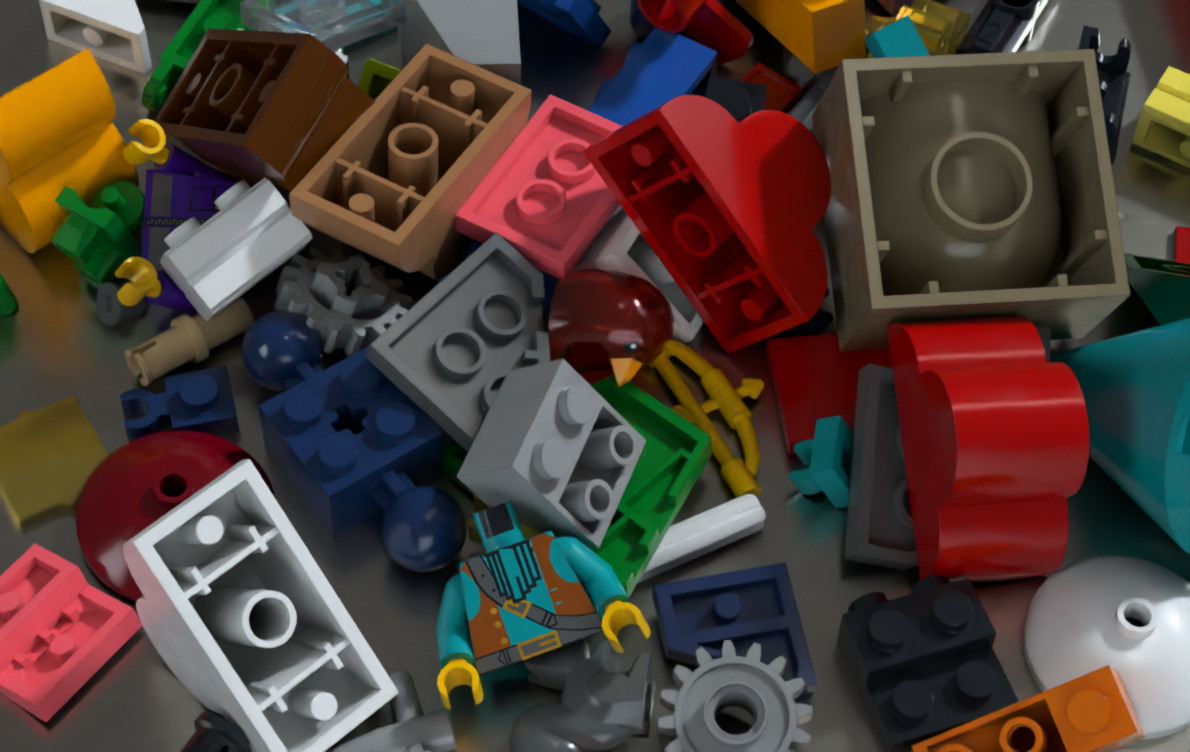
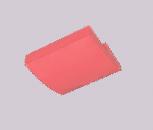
[0,543,143,723]

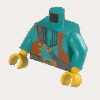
[435,501,651,710]

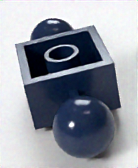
[242,310,467,572]

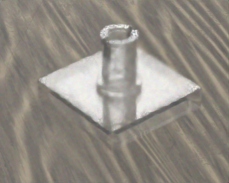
[240,0,406,55]

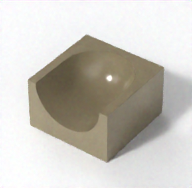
[812,49,1130,352]

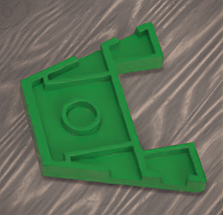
[443,374,712,597]

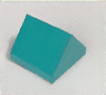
[865,15,930,58]

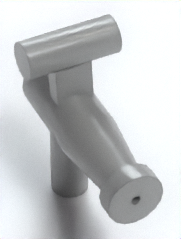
[325,671,456,752]

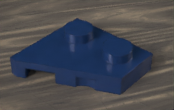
[652,562,817,695]

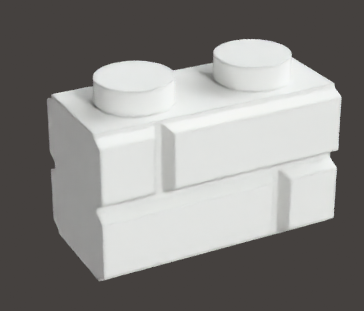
[159,178,313,321]

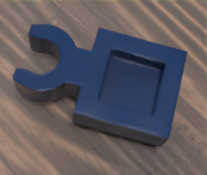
[120,365,239,442]

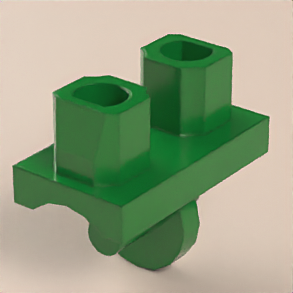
[50,180,145,286]

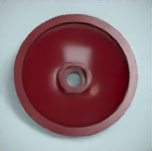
[75,430,275,601]

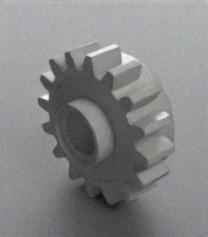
[658,640,813,752]

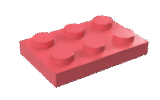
[455,94,623,281]

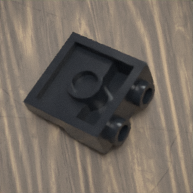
[837,575,1019,752]

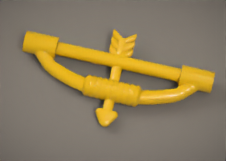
[631,324,764,498]

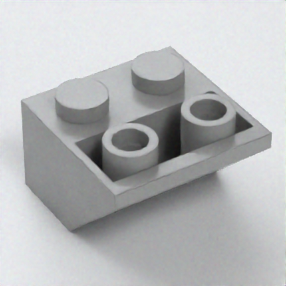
[456,359,646,550]

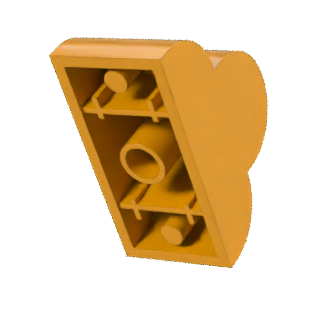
[0,48,139,253]

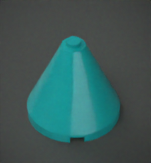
[1050,318,1190,555]

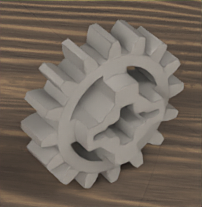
[274,248,413,357]

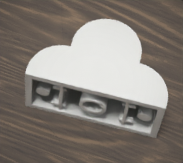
[123,459,399,752]

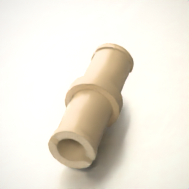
[125,298,254,386]

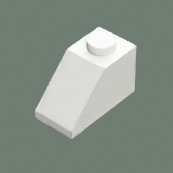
[39,0,152,75]

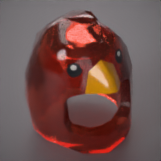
[548,269,674,387]

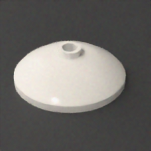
[1022,555,1190,740]

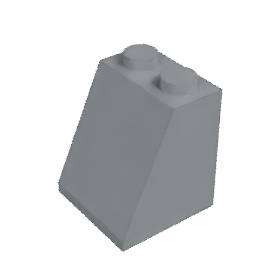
[399,0,521,85]

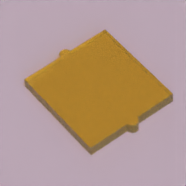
[0,395,108,528]

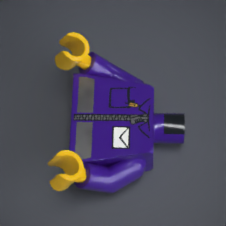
[114,119,236,314]

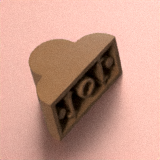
[289,44,532,281]

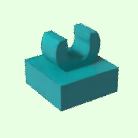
[789,415,854,509]

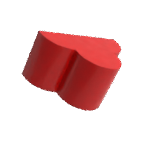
[583,95,831,354]
[887,315,1090,583]

